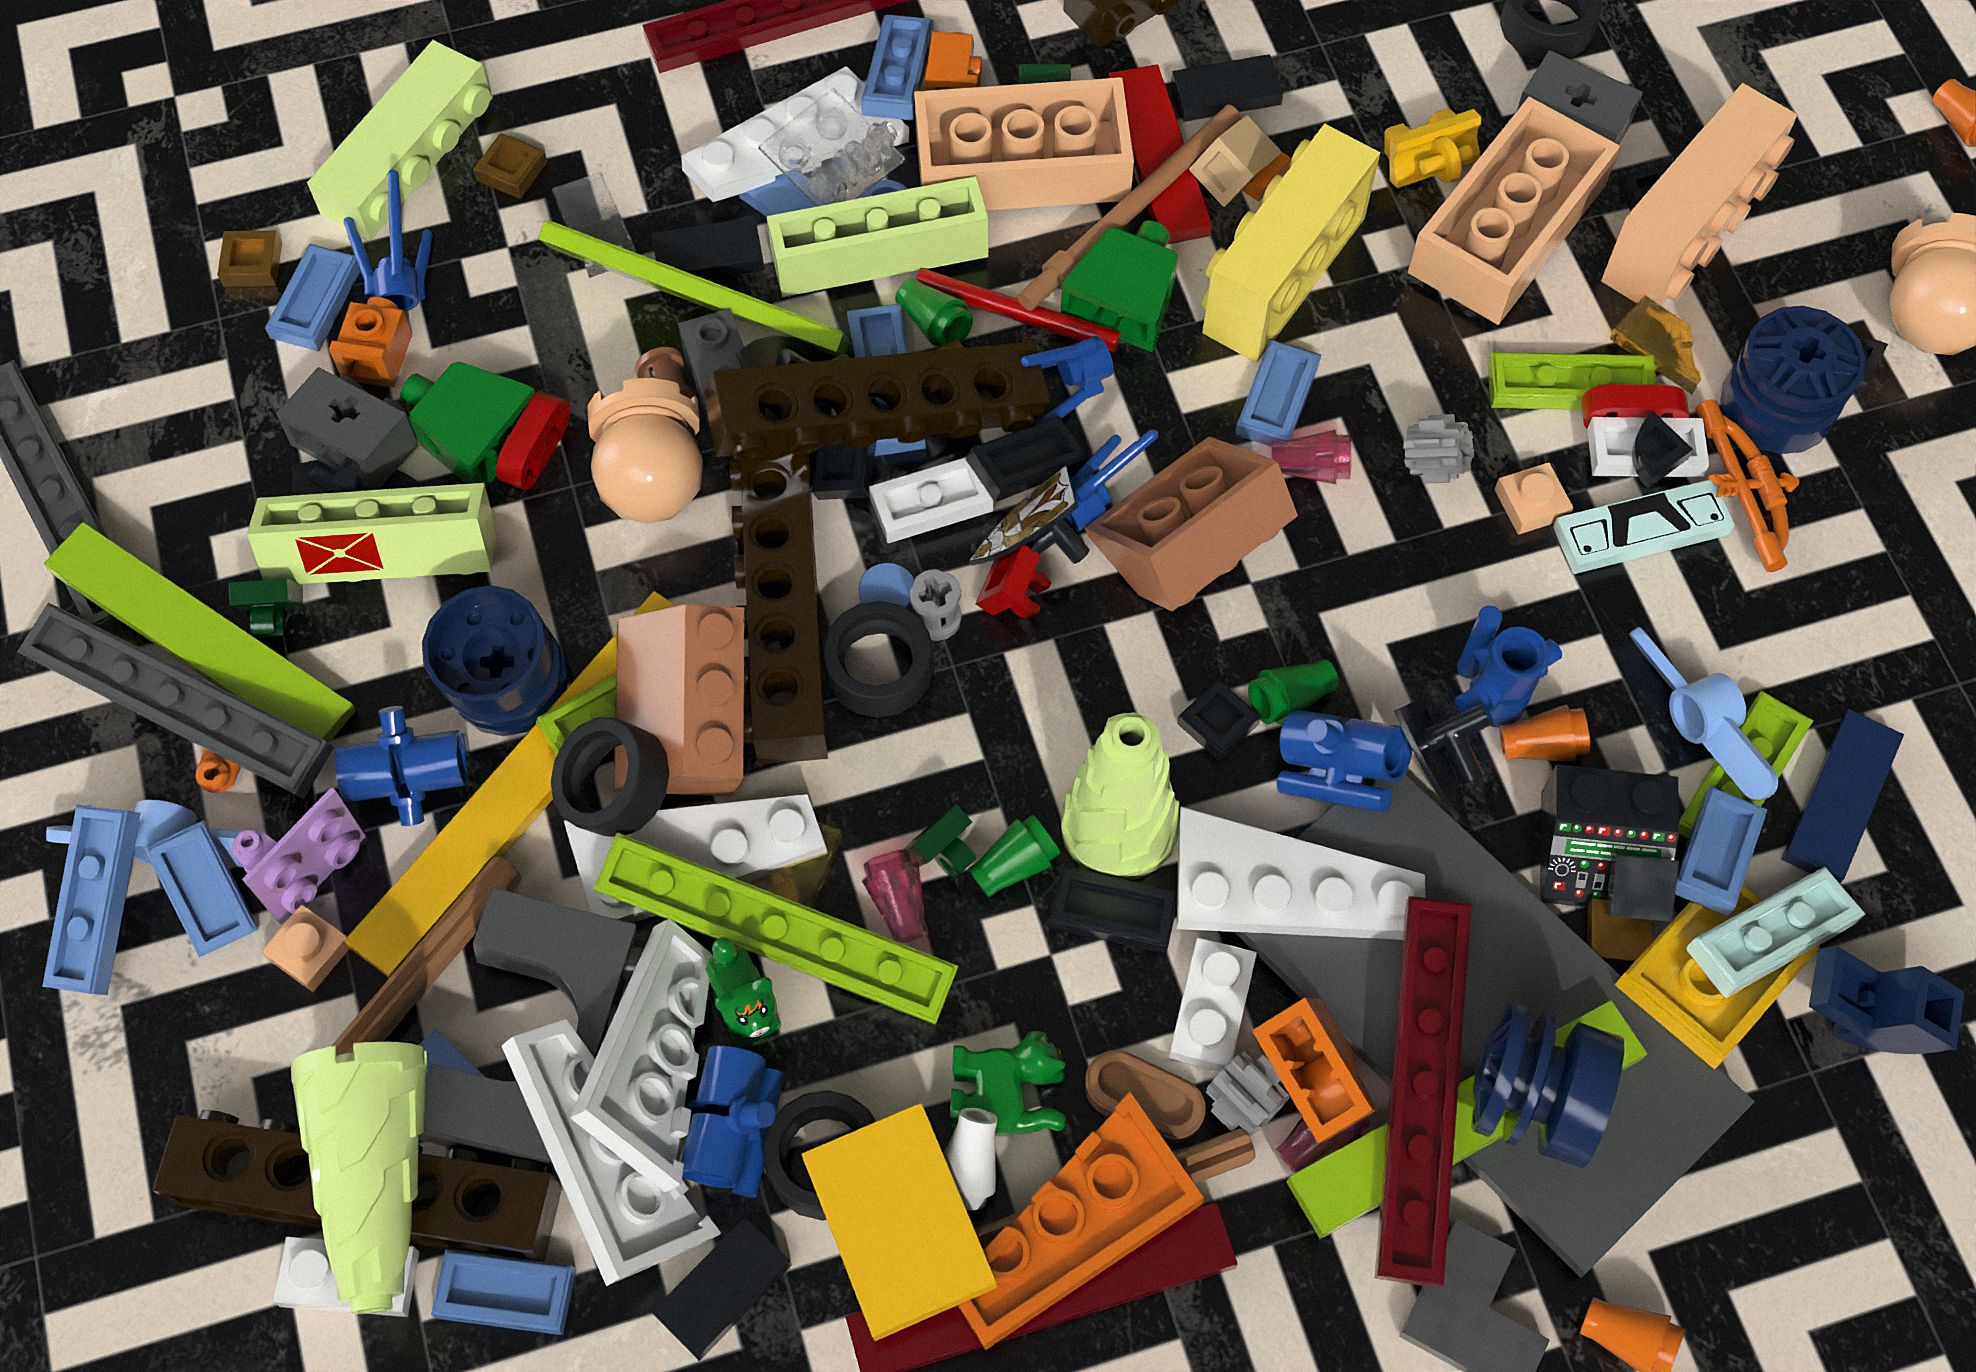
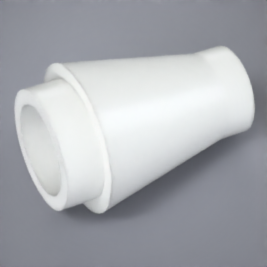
[943,1108,998,1210]

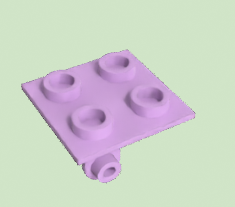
[232,787,366,925]

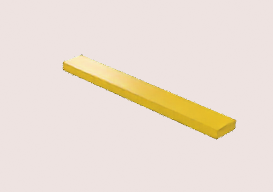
[344,591,676,978]

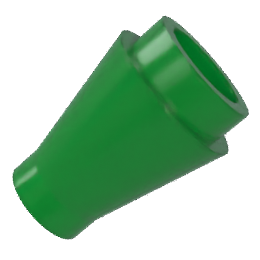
[895,278,973,346]
[1248,659,1339,725]
[968,815,1060,898]

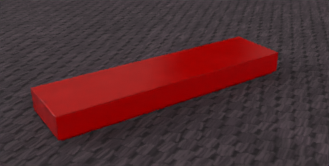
[1109,64,1212,244]

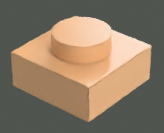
[1494,462,1573,535]
[261,904,350,992]

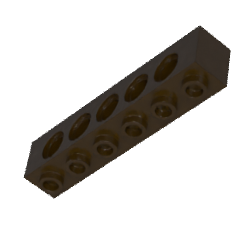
[704,341,1050,460]
[730,449,828,764]
[152,1110,562,1262]

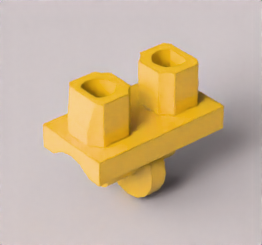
[1384,108,1481,188]

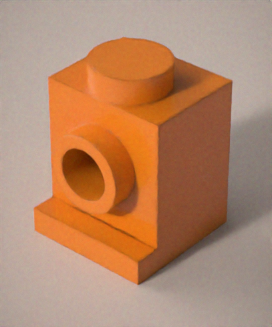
[925,31,982,91]
[329,297,412,387]

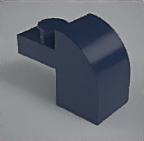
[1809,946,1965,1054]

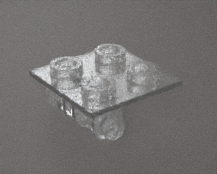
[758,87,905,207]

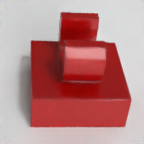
[975,545,1051,618]

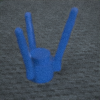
[344,169,433,312]
[1021,336,1113,424]
[1064,429,1158,532]

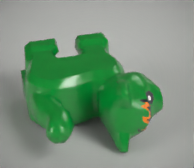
[705,937,782,1049]
[950,1031,1067,1137]

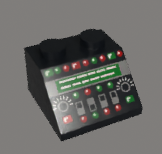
[1540,764,1679,907]

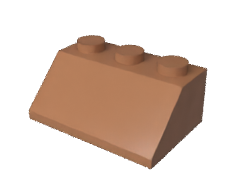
[1085,436,1298,611]
[613,604,744,797]

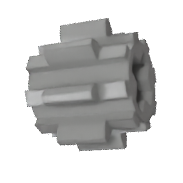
[1403,414,1474,484]
[1206,1050,1290,1136]

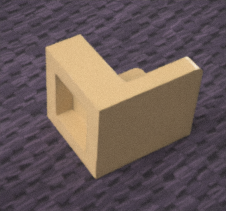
[1189,115,1281,207]

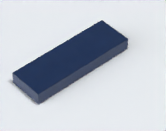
[1781,709,1904,884]

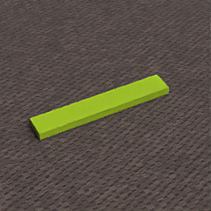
[537,220,851,357]
[43,522,356,743]
[593,832,958,1025]
[1287,1000,1647,1239]

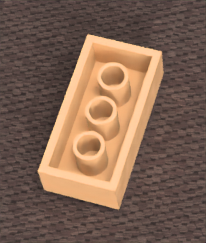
[914,78,1134,211]
[1601,83,1798,314]
[1408,97,1621,325]

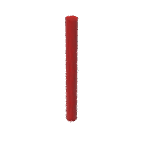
[916,268,1121,352]

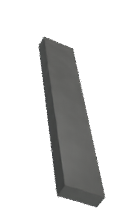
[0,360,125,632]
[17,602,334,799]

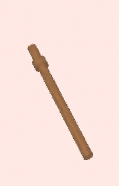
[1017,105,1241,311]

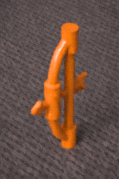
[1695,399,1799,572]

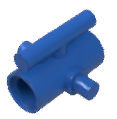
[1455,606,1562,727]
[335,706,470,826]
[1277,710,1412,813]
[680,1046,785,1198]

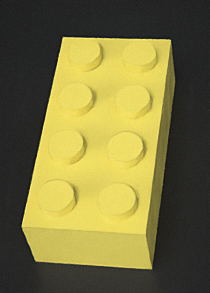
[1201,124,1380,363]

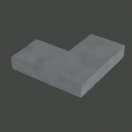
[1399,1218,1550,1372]

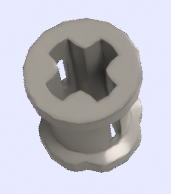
[909,569,962,641]

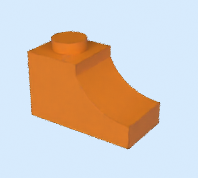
[1252,998,1378,1143]

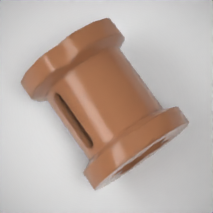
[634,347,697,399]

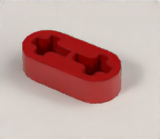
[1581,384,1689,429]
[496,391,570,490]

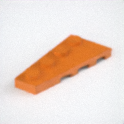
[957,1091,1204,1350]

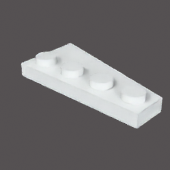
[681,66,909,202]
[564,794,828,923]
[1177,807,1426,940]
[569,918,713,1193]
[502,1019,721,1286]

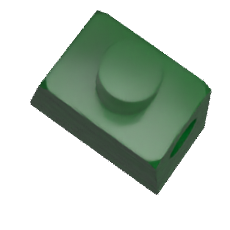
[1061,220,1178,352]
[400,362,535,488]

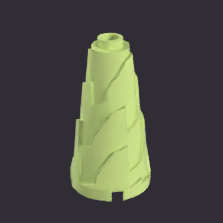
[1061,712,1179,881]
[291,1042,427,1314]

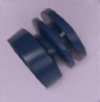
[1720,306,1866,454]
[422,585,569,736]
[1471,1000,1625,1168]

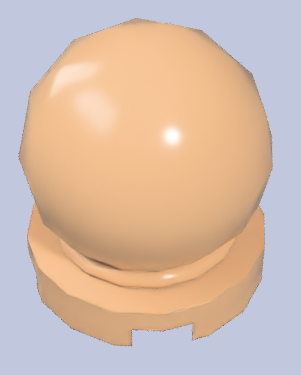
[1889,213,1976,355]
[587,378,703,524]

